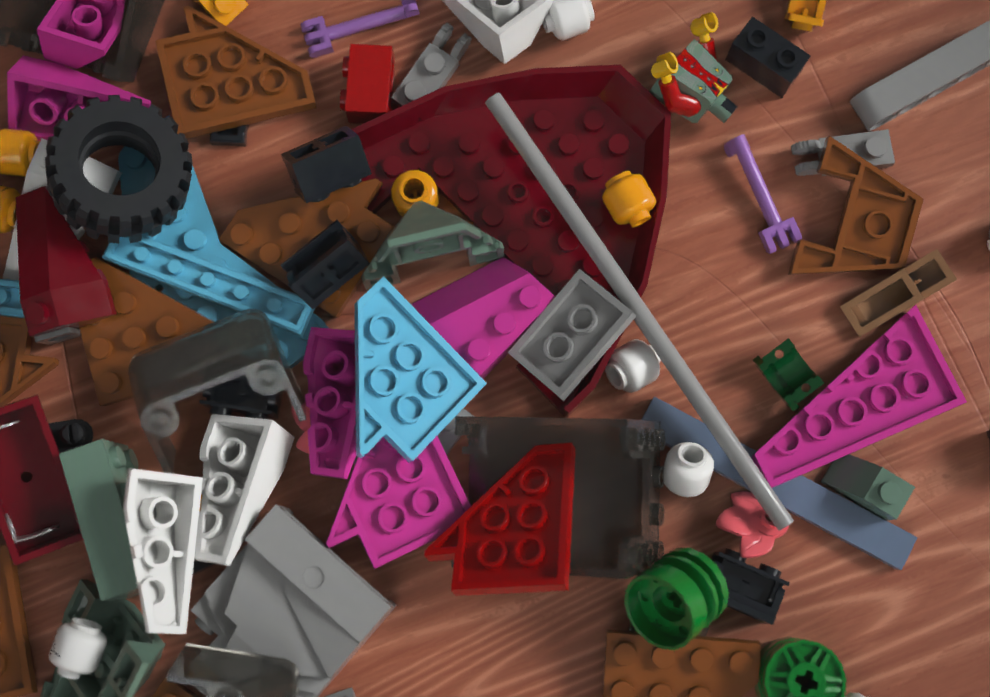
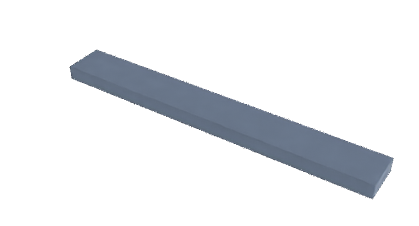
[636,396,918,571]

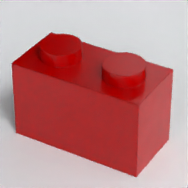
[340,44,395,124]

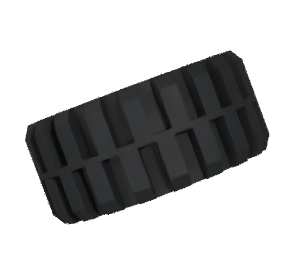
[45,95,192,243]

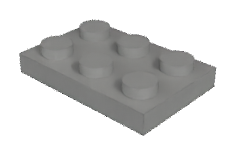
[508,269,636,401]

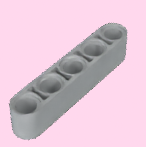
[849,20,990,131]

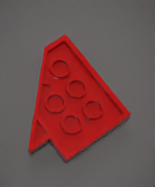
[424,442,576,596]

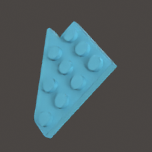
[354,276,487,463]

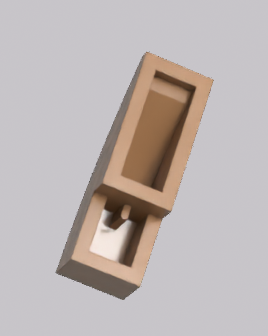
[840,249,957,337]

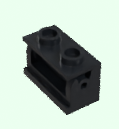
[725,16,811,98]
[281,126,372,203]
[281,220,370,309]
[199,360,286,419]
[711,548,790,625]

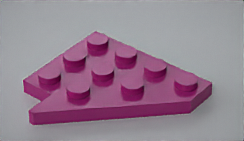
[326,436,471,569]

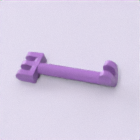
[300,0,419,58]
[724,134,802,254]

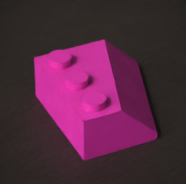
[411,257,555,379]

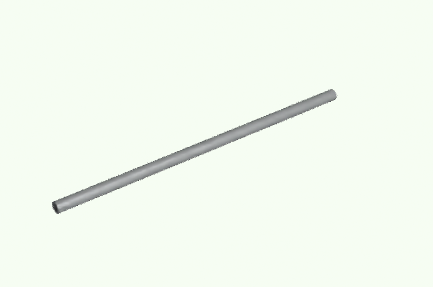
[485,93,794,531]

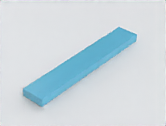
[102,235,315,337]

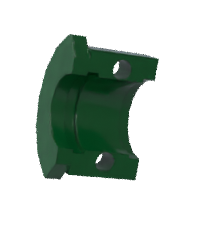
[753,338,824,411]

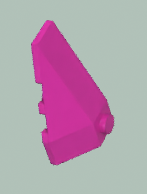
[37,0,125,69]
[7,55,151,141]
[303,327,356,479]

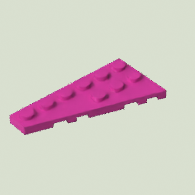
[751,305,967,488]

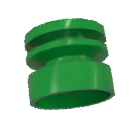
[624,547,729,651]
[754,637,847,697]

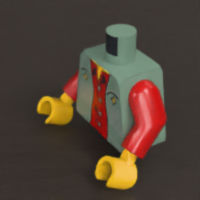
[649,12,738,123]

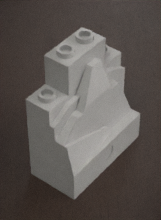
[187,504,397,697]

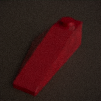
[15,186,117,337]

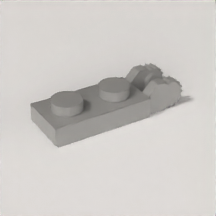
[391,23,472,107]
[791,129,895,176]

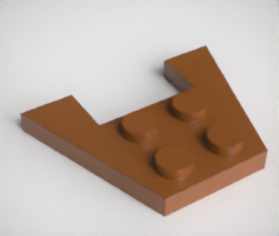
[788,136,924,275]

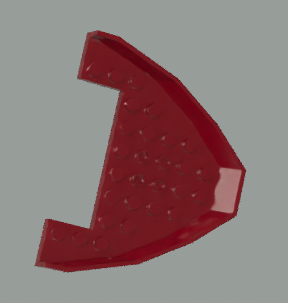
[351,64,671,419]

